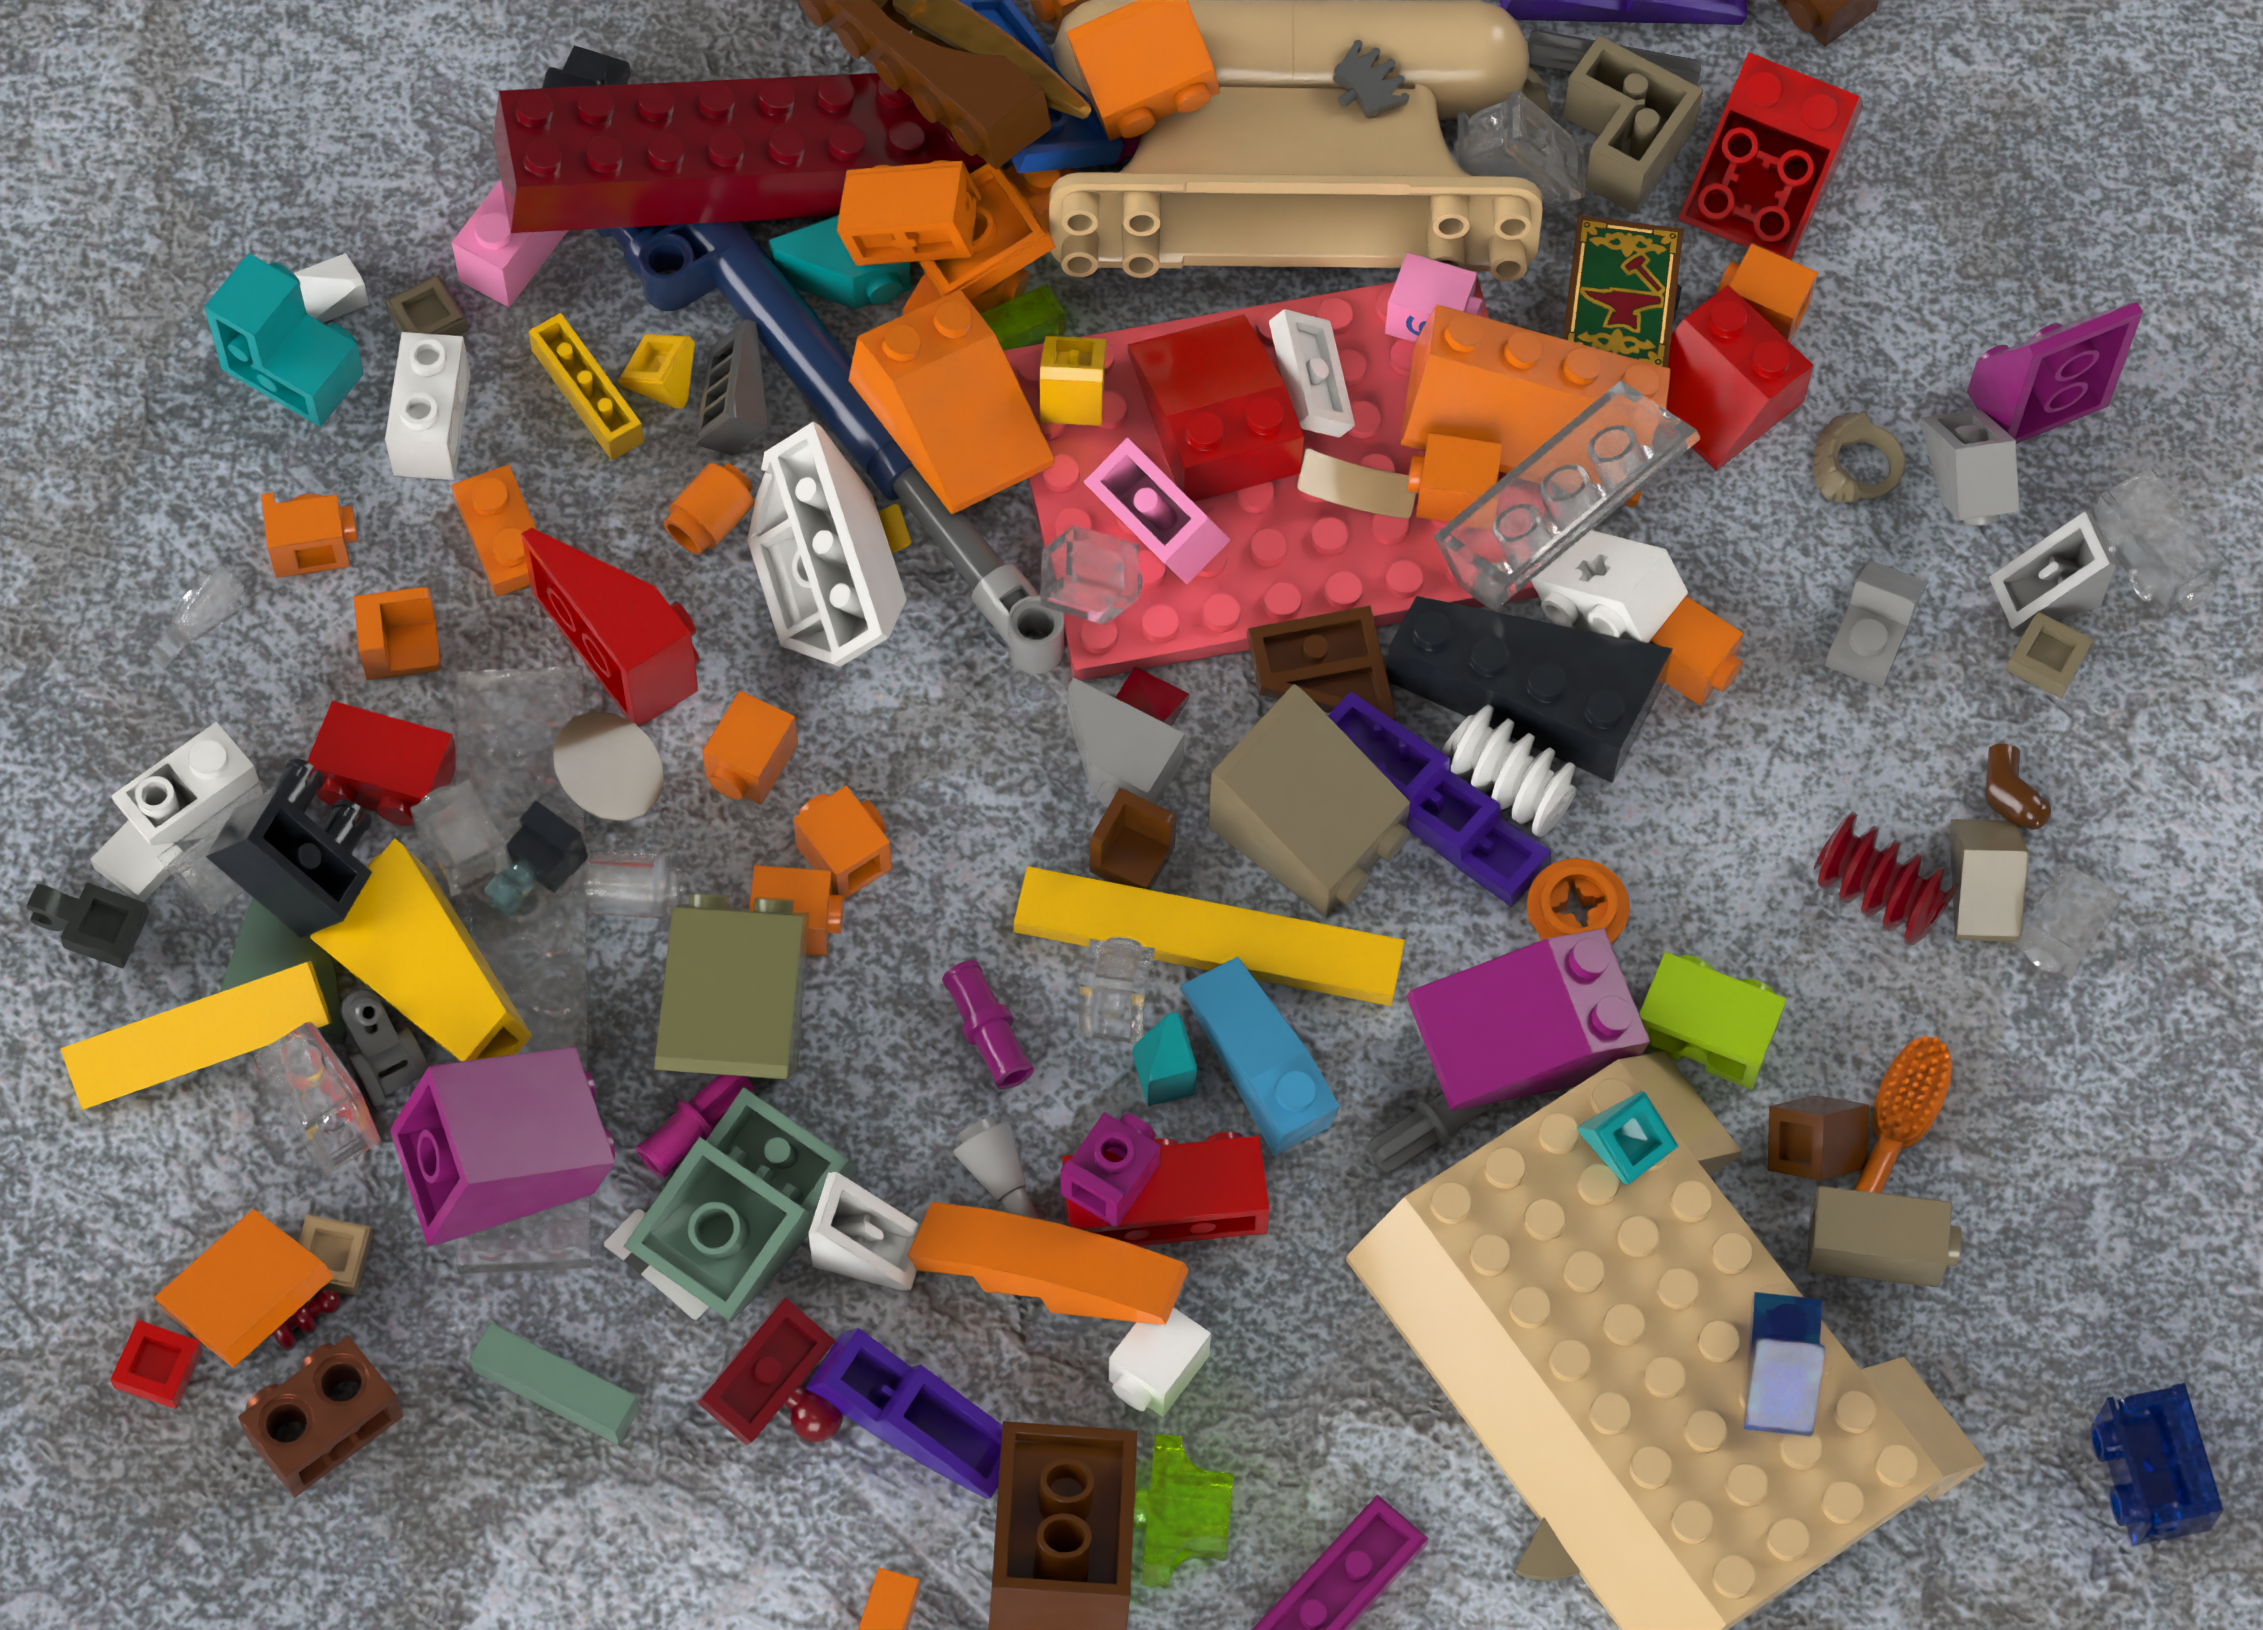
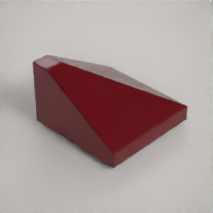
[1115,667,1190,726]

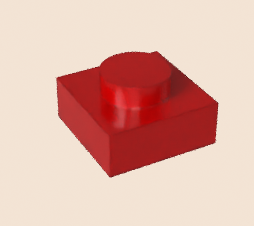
[110,1319,203,1409]

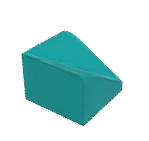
[1132,1012,1197,1107]

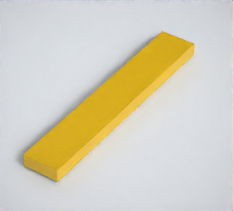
[1013,866,1405,1007]

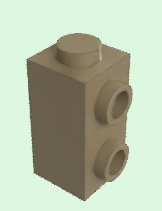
[1806,1186,1962,1287]

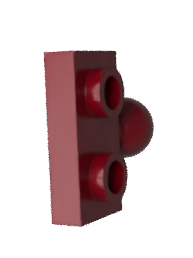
[696,1297,843,1446]

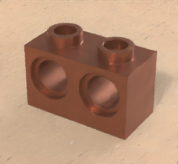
[238,1335,404,1498]

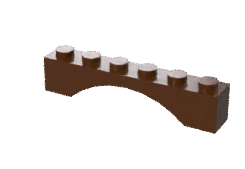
[797,0,1052,169]

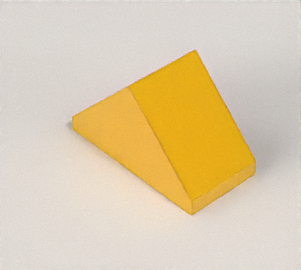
[1040,336,1107,426]

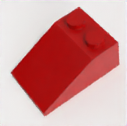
[1128,314,1304,502]
[521,527,700,728]

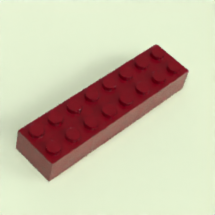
[493,73,987,233]

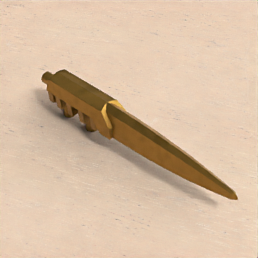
[873,0,1091,119]

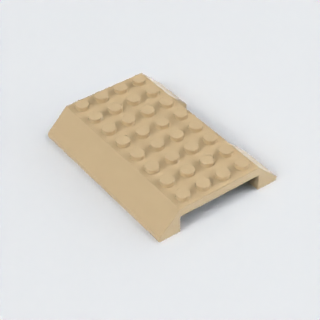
[1346,1051,1986,1630]

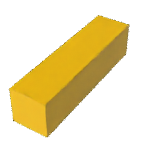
[528,313,644,461]

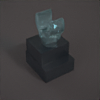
[484,800,588,919]

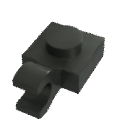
[26,883,149,969]

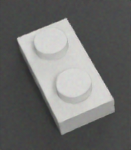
[1269,309,1355,438]

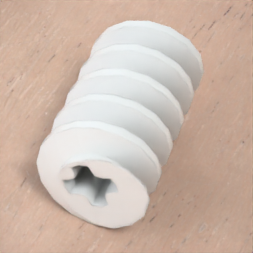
[1441,704,1577,838]

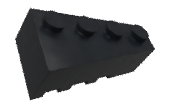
[1386,596,1673,783]

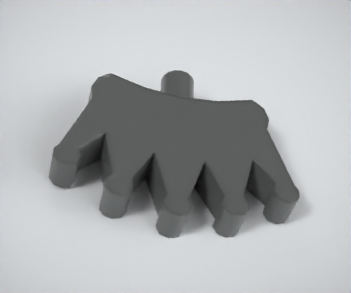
[1333,40,1409,118]

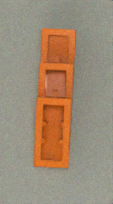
[907,1202,1189,1325]

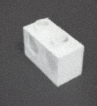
[385,332,470,480]

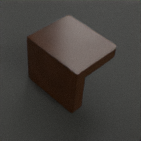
[1089,788,1177,890]
[1767,1095,1869,1181]

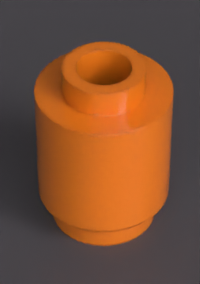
[663,463,754,555]

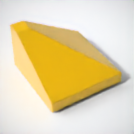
[618,334,695,409]

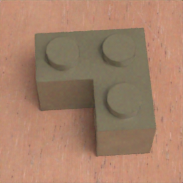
[1563,35,1703,214]

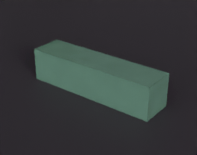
[469,1322,640,1445]

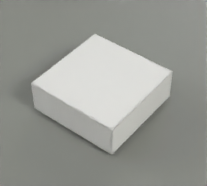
[91,820,185,902]

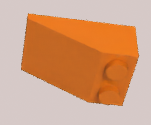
[848,289,1055,515]

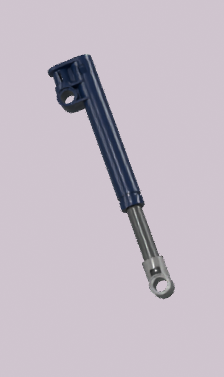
[596,221,1064,674]

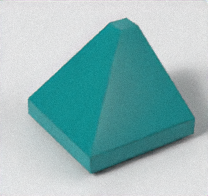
[1577,1091,1679,1185]

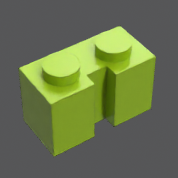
[1639,952,1787,1090]

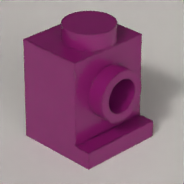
[1060,1112,1160,1228]

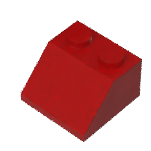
[1664,285,1813,471]

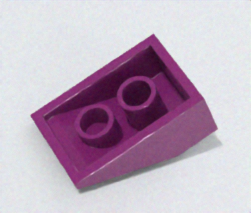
[1967,302,2143,444]
[1406,928,1650,1111]

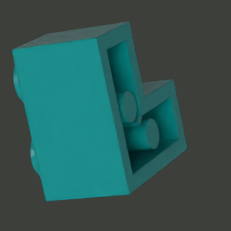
[204,253,364,428]

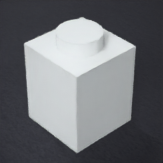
[1109,1307,1211,1417]

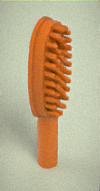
[1854,1035,1952,1193]

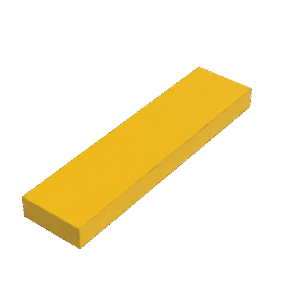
[60,961,333,1110]

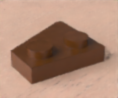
[1246,606,1397,721]

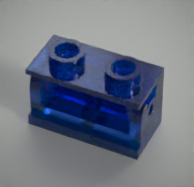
[2091,1383,2224,1546]

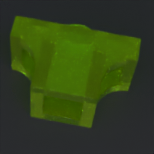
[1133,1434,1234,1587]

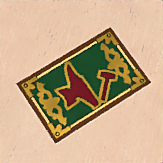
[1562,215,1684,368]

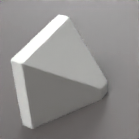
[294,253,369,323]

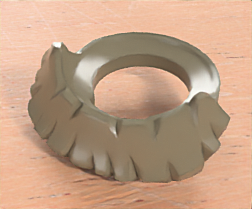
[1812,410,1905,503]

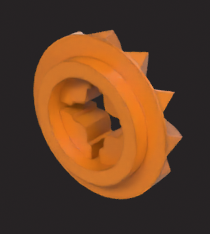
[1527,858,1630,945]

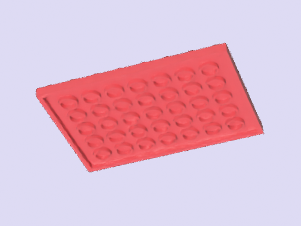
[1003,271,1553,681]

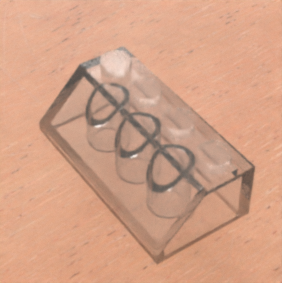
[1433,380,1701,612]

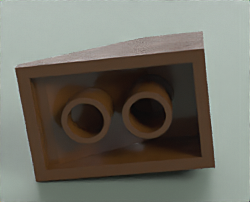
[988,1421,1138,1630]

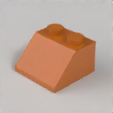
[1066,0,1221,142]

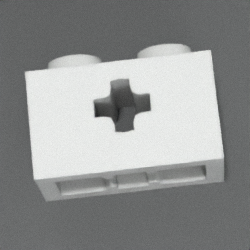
[1529,525,1688,643]

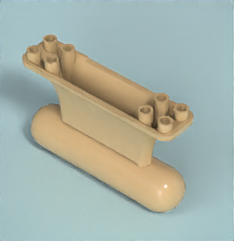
[1049,0,1543,282]

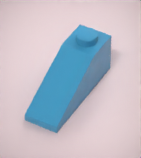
[1180,957,1340,1156]

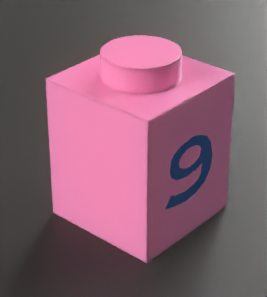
[1385,252,1483,343]

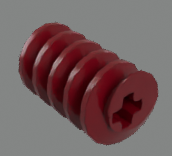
[1814,811,1959,945]

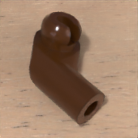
[1985,743,2051,830]

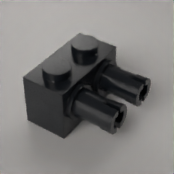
[205,759,372,938]

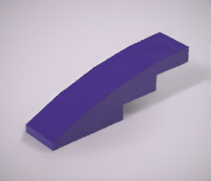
[1328,692,1551,907]

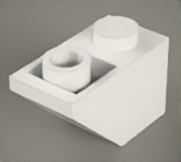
[111,722,264,846]

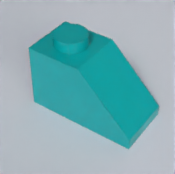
[769,216,911,310]

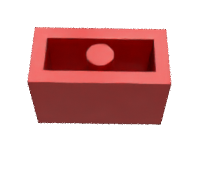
[307,700,459,828]

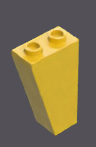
[310,838,532,1062]

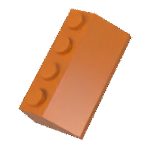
[1400,304,1670,508]

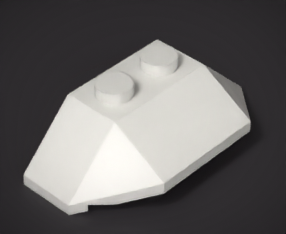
[747,422,907,667]

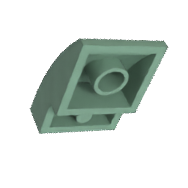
[623,1087,859,1322]

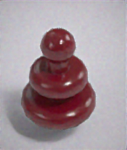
[267,1289,341,1351]

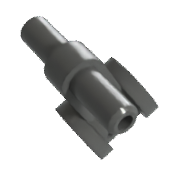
[340,989,429,1109]

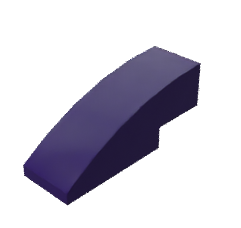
[806,1328,1002,1499]

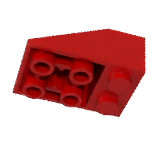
[1678,52,1864,260]

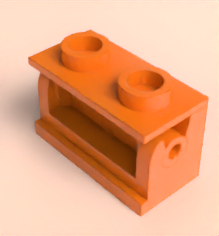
[837,160,981,266]

